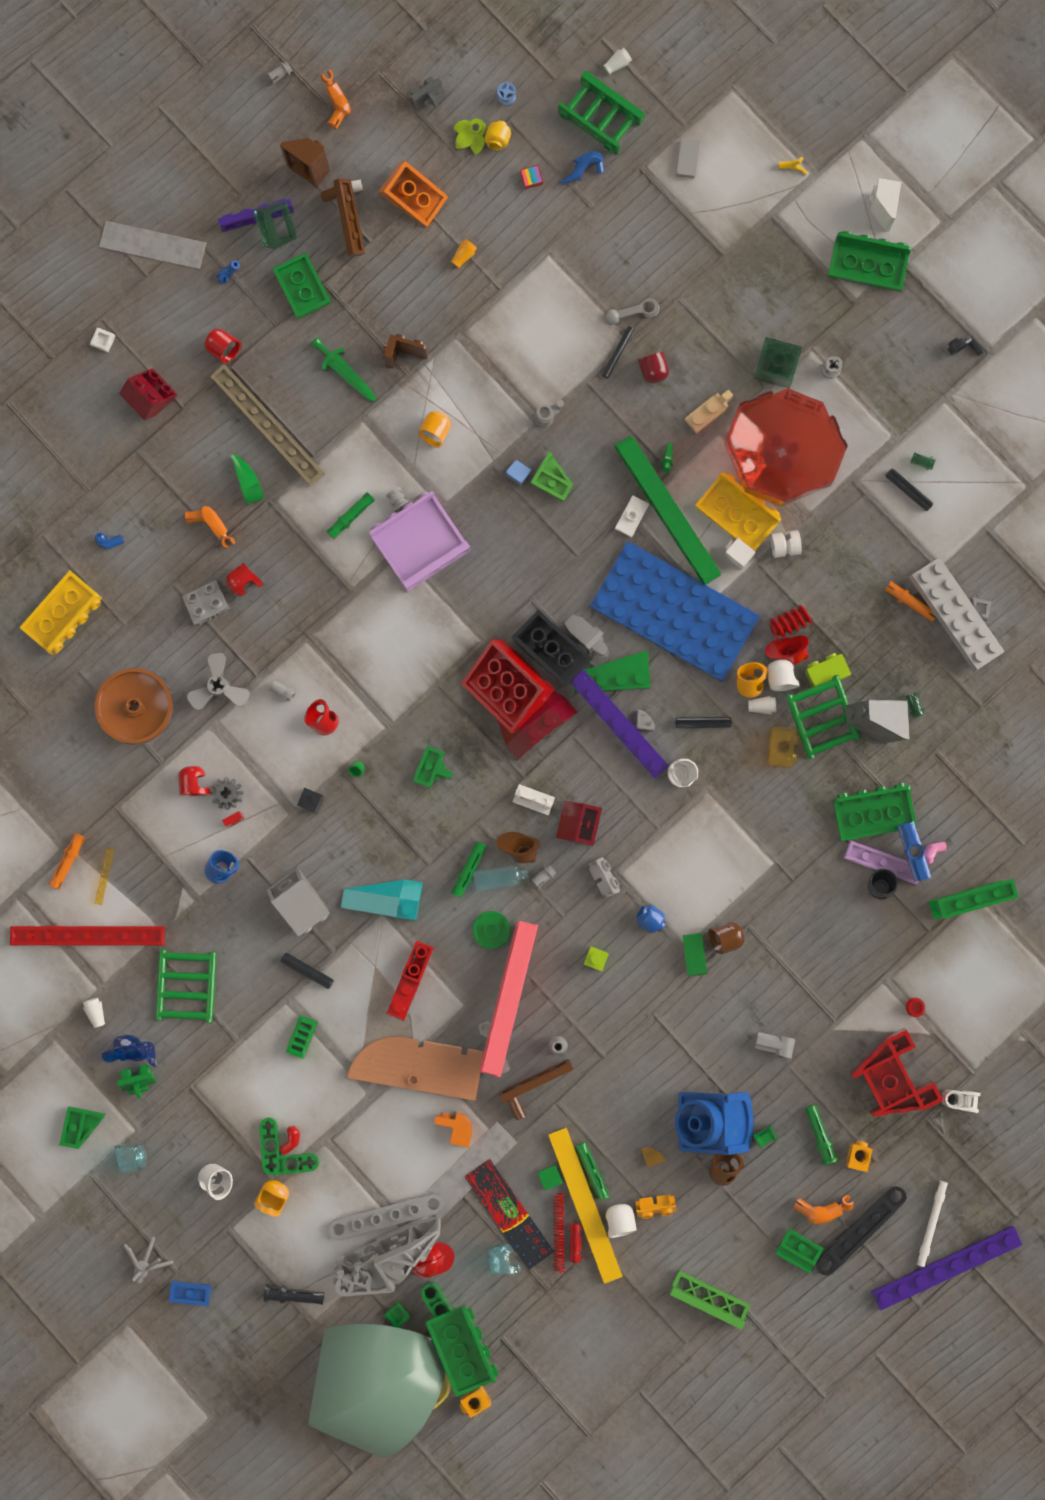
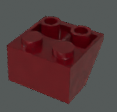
[119,368,178,420]
[556,800,602,847]

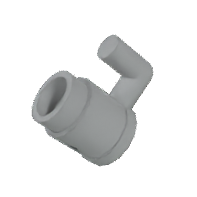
[535,400,564,427]

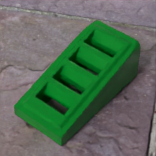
[285,1015,318,1059]

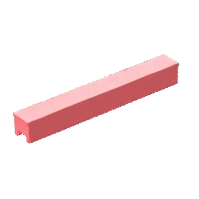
[479,921,538,1078]

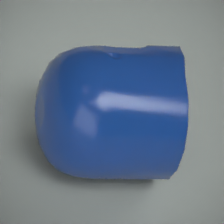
[204,850,239,884]

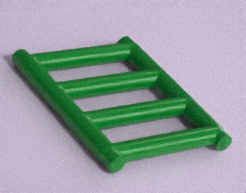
[786,675,861,760]
[155,949,217,1023]

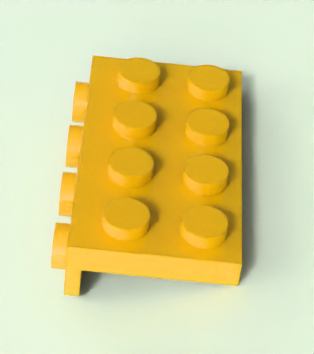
[695,472,781,552]
[20,570,102,655]

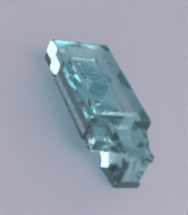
[473,866,528,891]

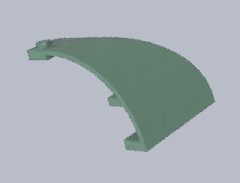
[308,1324,446,1459]

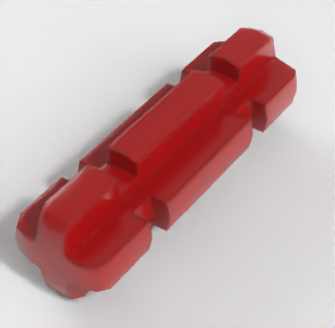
[570,1223,581,1263]

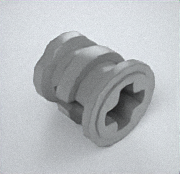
[822,356,842,379]
[386,487,410,512]

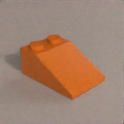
[378,161,448,227]

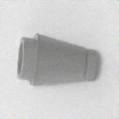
[548,1036,568,1056]

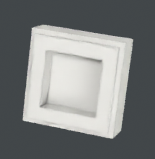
[90,328,115,353]

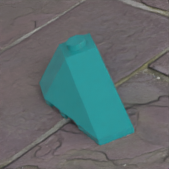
[341,879,423,921]

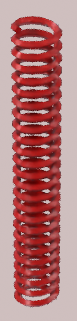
[553,1193,565,1274]

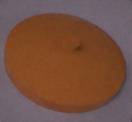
[95,668,173,745]

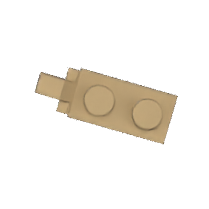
[685,390,733,434]

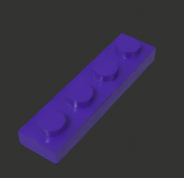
[218,199,294,232]

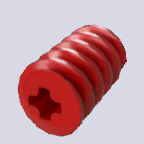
[769,605,812,642]

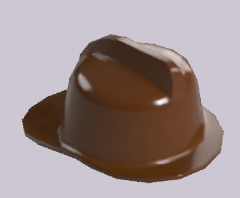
[497,832,540,864]

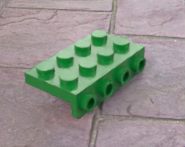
[827,231,912,292]
[832,783,917,842]
[426,1304,499,1397]

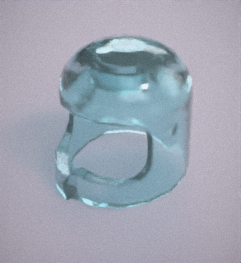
[114,1143,147,1174]
[486,1243,521,1276]

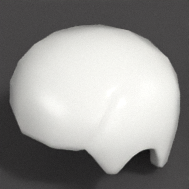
[667,758,698,787]

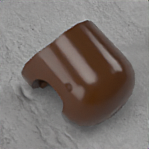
[708,922,745,955]
[709,1154,744,1186]

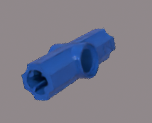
[897,821,931,882]

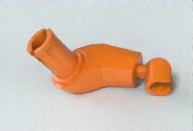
[320,70,351,130]
[185,506,235,548]
[794,1195,854,1225]

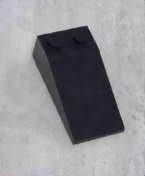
[512,610,593,687]

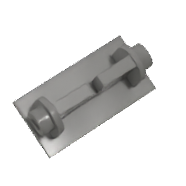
[588,857,620,898]

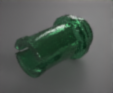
[910,452,936,471]
[905,692,925,718]

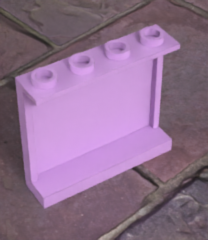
[369,491,471,592]

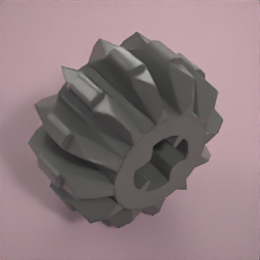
[210,777,244,810]

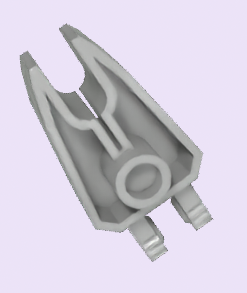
[565,615,609,658]

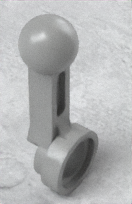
[605,298,660,325]

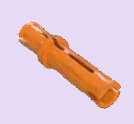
[884,581,936,623]
[48,833,86,890]

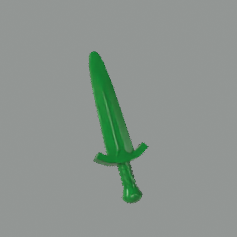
[311,338,376,402]

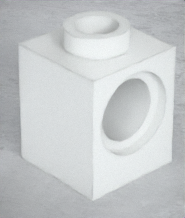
[724,538,756,570]

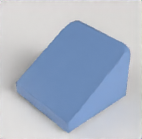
[505,460,532,486]

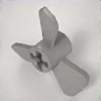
[187,653,250,710]

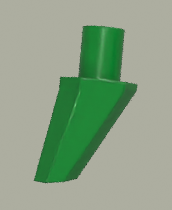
[661,443,673,473]

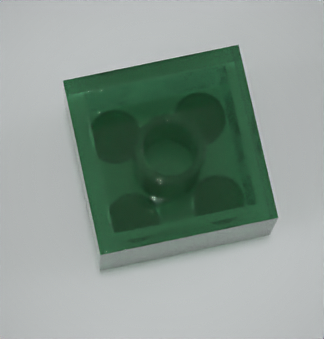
[753,337,802,389]

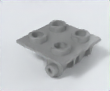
[182,580,230,625]

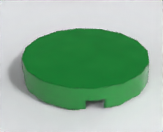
[473,911,511,949]

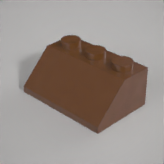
[280,138,330,188]

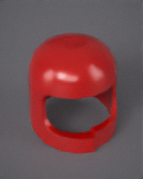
[204,329,241,363]
[226,562,264,596]
[304,699,339,736]
[178,766,210,796]

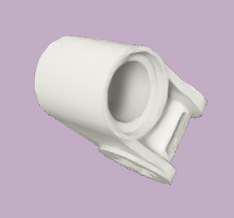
[941,1089,981,1113]

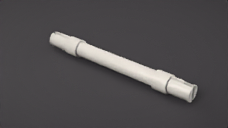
[917,1181,948,1267]

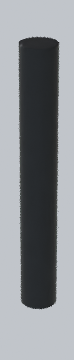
[602,326,634,379]

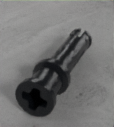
[264,1284,324,1305]

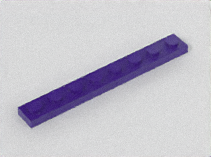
[570,669,669,779]
[871,1225,1023,1311]

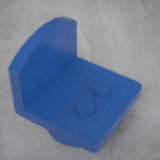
[675,1092,753,1155]

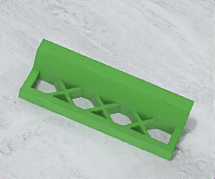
[669,1270,750,1330]

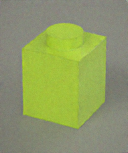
[584,946,609,971]

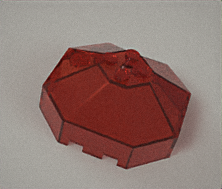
[724,388,848,507]

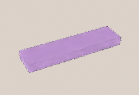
[843,840,918,885]

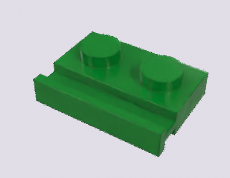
[775,1228,824,1274]

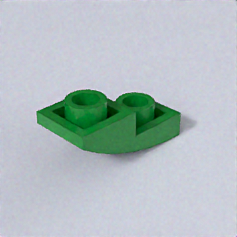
[683,933,708,977]

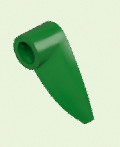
[231,454,265,505]

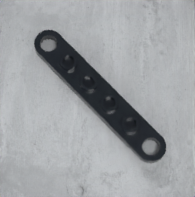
[816,1186,907,1276]

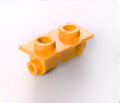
[635,1194,676,1219]

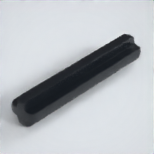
[885,468,933,511]
[675,717,732,728]
[281,953,334,989]

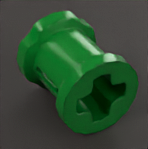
[752,1124,778,1149]

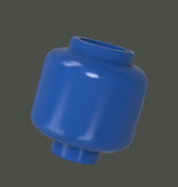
[636,905,666,933]

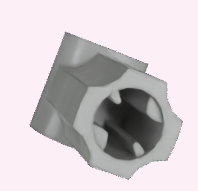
[754,1032,795,1058]

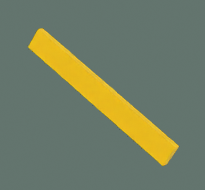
[548,1127,623,1284]

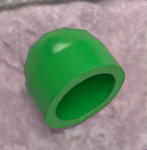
[348,761,365,778]

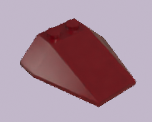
[497,690,578,760]

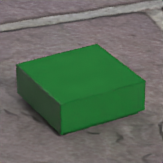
[537,1165,563,1191]
[384,1301,412,1328]

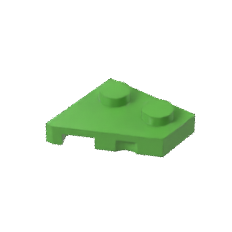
[531,452,573,502]

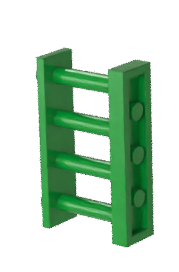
[558,70,645,155]
[928,879,1019,920]

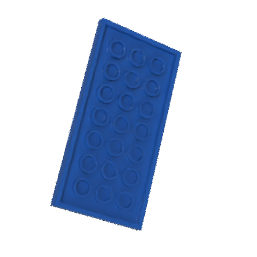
[590,541,760,682]

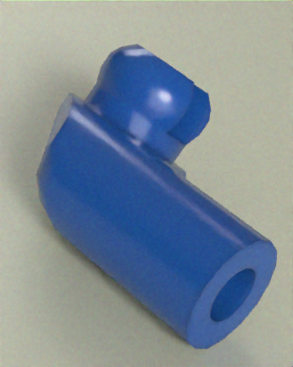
[217,260,240,284]
[95,532,124,549]

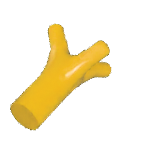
[779,157,808,175]

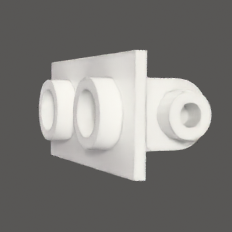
[513,784,555,815]

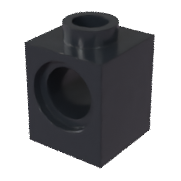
[297,788,325,814]

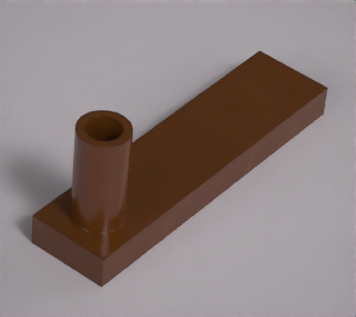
[321,178,365,256]
[499,1059,574,1121]

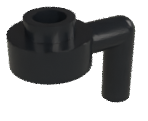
[947,335,985,356]

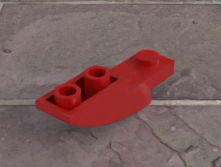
[386,941,434,1021]

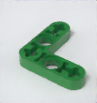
[259,1117,320,1175]

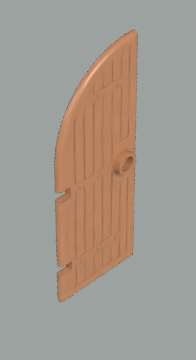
[346,1036,484,1101]

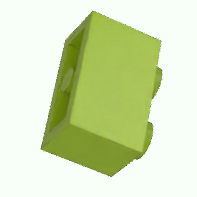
[805,653,852,687]

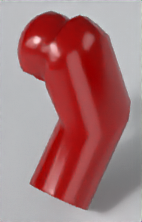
[279,1126,300,1155]

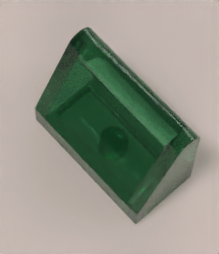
[254,201,297,249]

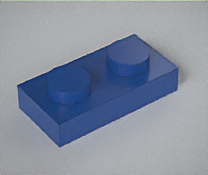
[169,1281,212,1306]

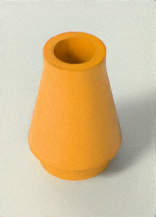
[451,239,477,268]

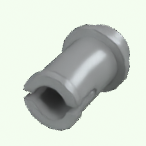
[268,61,292,84]
[270,680,296,702]
[531,865,556,889]

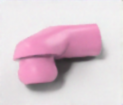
[924,842,947,865]

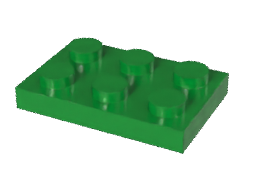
[273,253,331,320]

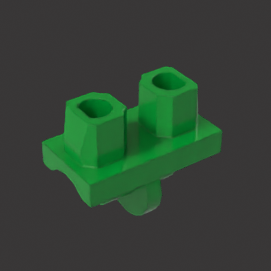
[117,1064,157,1099]

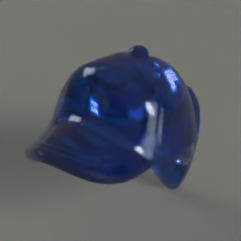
[101,1034,157,1067]

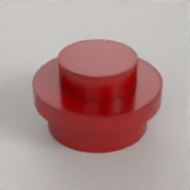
[905,998,925,1017]

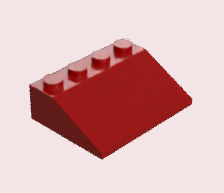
[461,639,555,733]

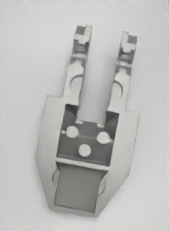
[332,1216,441,1296]

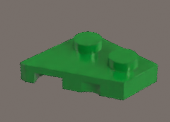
[59,1106,106,1149]

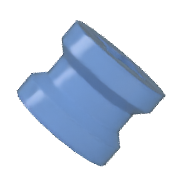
[497,82,516,106]

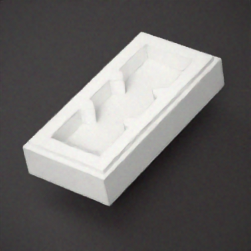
[615,496,649,538]

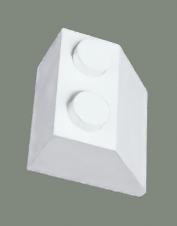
[868,178,902,232]

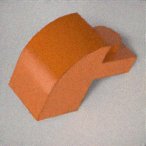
[434,1111,472,1148]

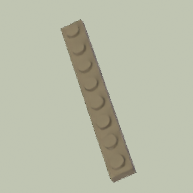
[210,364,325,487]

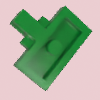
[413,746,453,788]

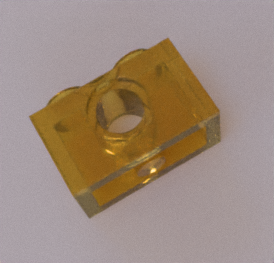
[767,726,798,769]

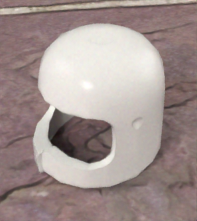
[767,659,799,691]
[198,1164,233,1200]
[606,1204,637,1238]

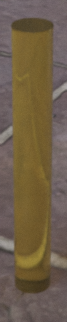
[94,847,115,905]

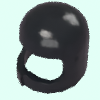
[868,869,898,900]

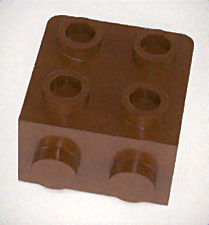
[382,334,428,368]

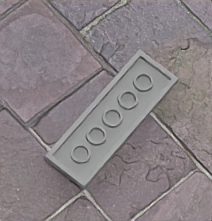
[909,557,1005,672]

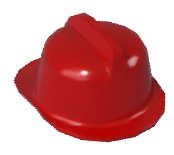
[765,635,809,665]
[410,1242,455,1278]

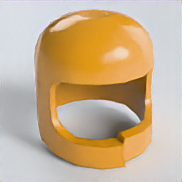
[418,411,451,448]
[736,662,768,698]
[254,1180,289,1217]

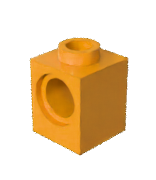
[845,1140,873,1172]
[459,1386,491,1418]

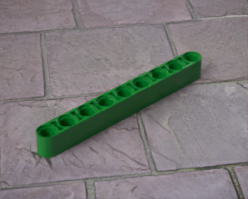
[614,435,721,585]

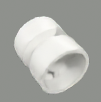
[770,530,802,558]

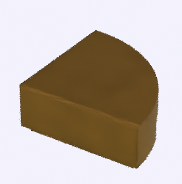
[641,1147,666,1168]

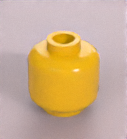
[485,120,511,151]

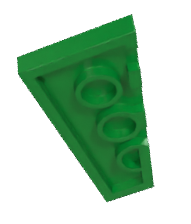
[573,650,650,693]

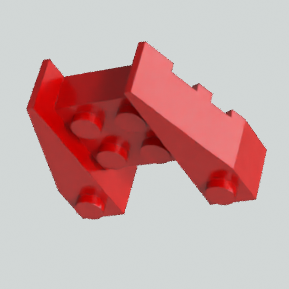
[850,1028,944,1117]

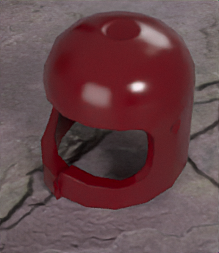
[637,352,669,384]

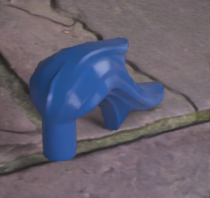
[559,151,604,184]

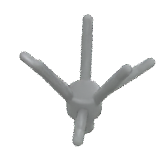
[123,1237,173,1283]

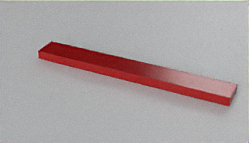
[10,926,165,946]

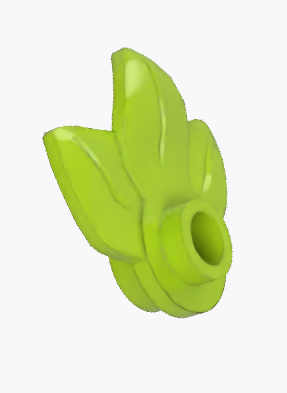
[453,118,486,155]

